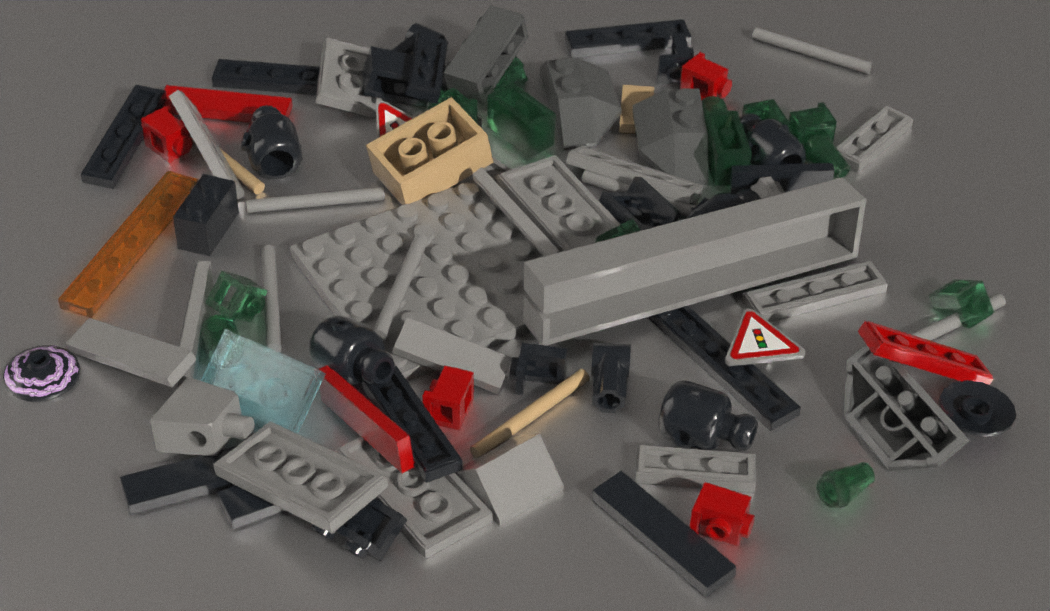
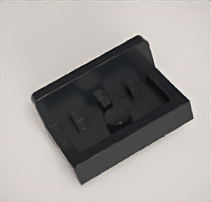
[599,177,681,234]
[311,498,407,562]

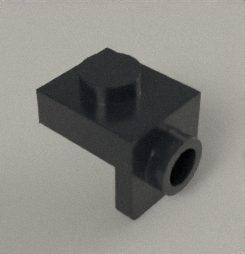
[657,35,694,84]
[509,343,567,395]

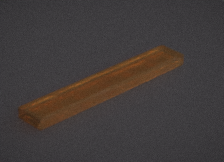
[58,171,198,318]

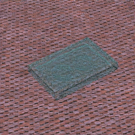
[201,329,326,434]

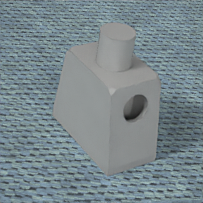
[150,377,254,456]

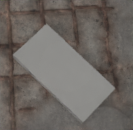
[497,155,628,252]
[213,421,388,534]
[336,437,493,559]

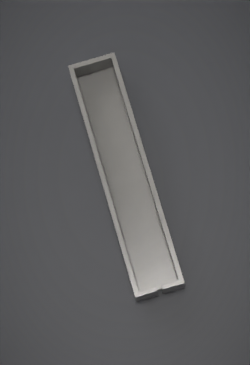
[523,177,867,346]

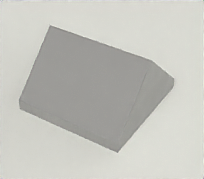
[455,433,563,526]

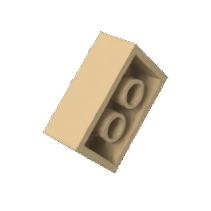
[366,97,493,205]

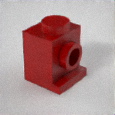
[680,52,732,107]
[141,105,193,163]
[422,365,474,431]
[690,482,755,546]

